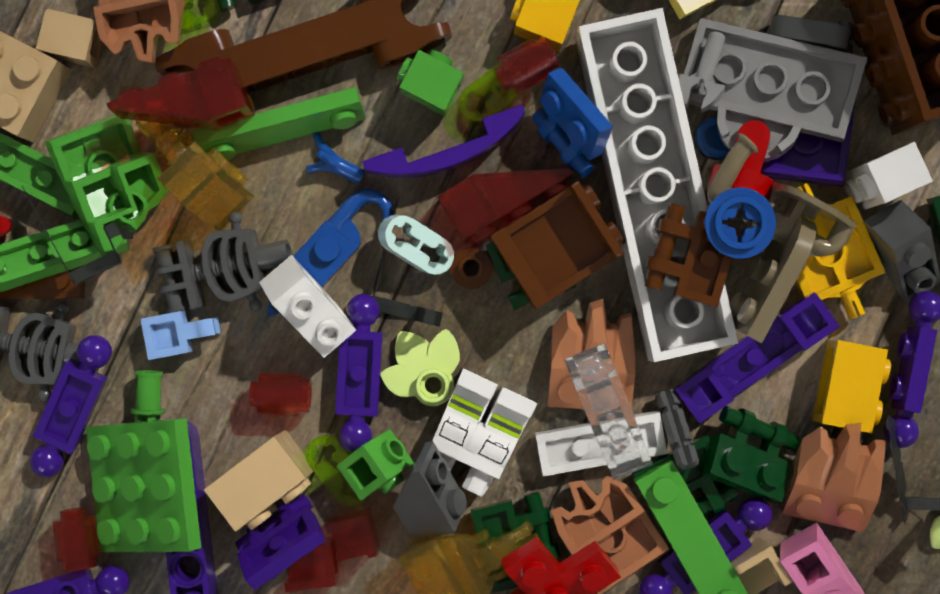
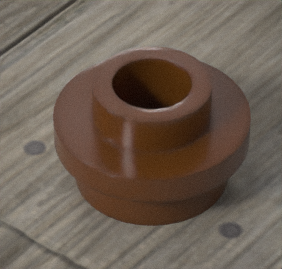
[450,248,492,289]

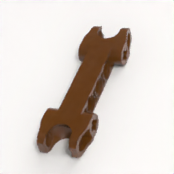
[154,0,452,129]

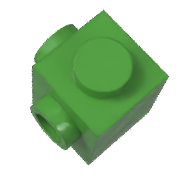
[397,50,464,117]
[337,429,414,501]

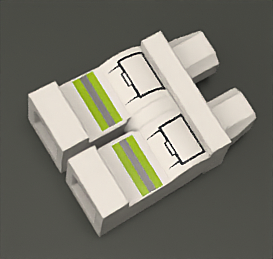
[432,368,538,497]

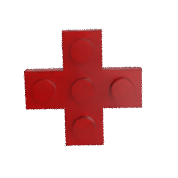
[501,537,621,594]

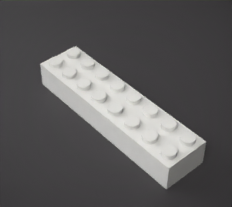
[575,8,738,362]

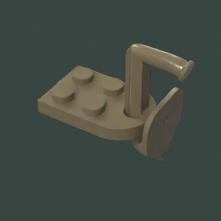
[707,133,857,343]

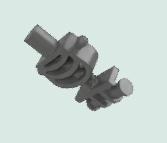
[152,212,293,314]
[0,302,99,402]

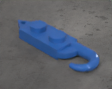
[267,188,393,316]

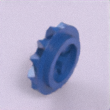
[703,188,776,259]

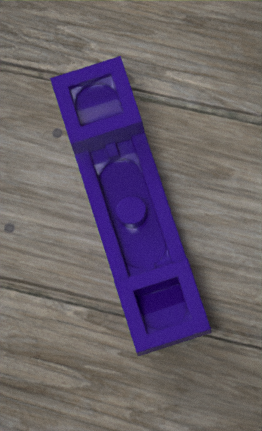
[362,105,525,178]
[675,292,840,424]

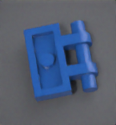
[532,67,613,178]

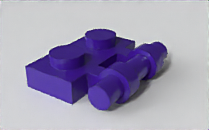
[235,494,326,590]

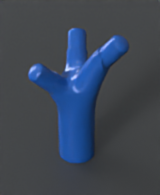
[306,132,365,185]

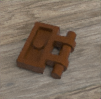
[644,203,743,307]

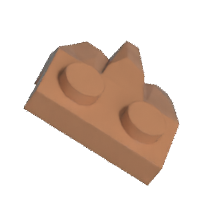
[93,0,185,63]
[547,299,636,412]
[781,423,886,532]
[551,476,670,594]

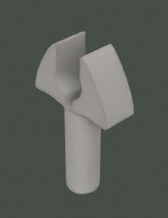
[679,31,726,113]

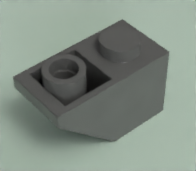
[864,200,940,303]
[393,441,467,537]

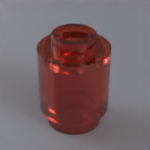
[493,36,560,95]
[249,373,312,416]
[52,507,100,572]

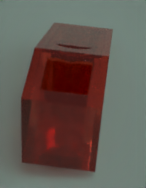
[106,57,255,130]
[437,168,573,244]

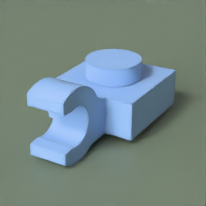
[140,311,221,360]

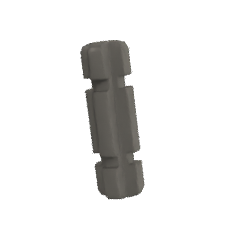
[655,389,699,470]

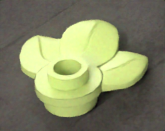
[381,329,460,406]

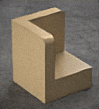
[36,9,103,69]
[730,538,792,594]

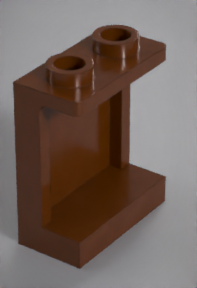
[490,181,625,309]

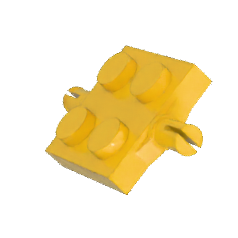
[795,182,886,320]

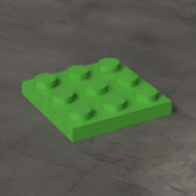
[86,418,201,552]

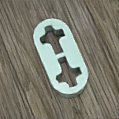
[378,215,454,275]

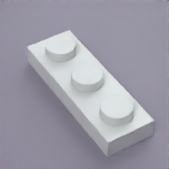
[535,410,667,476]

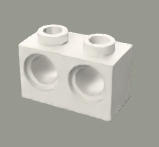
[844,142,933,210]
[259,255,356,358]

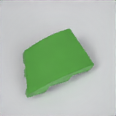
[44,112,169,256]

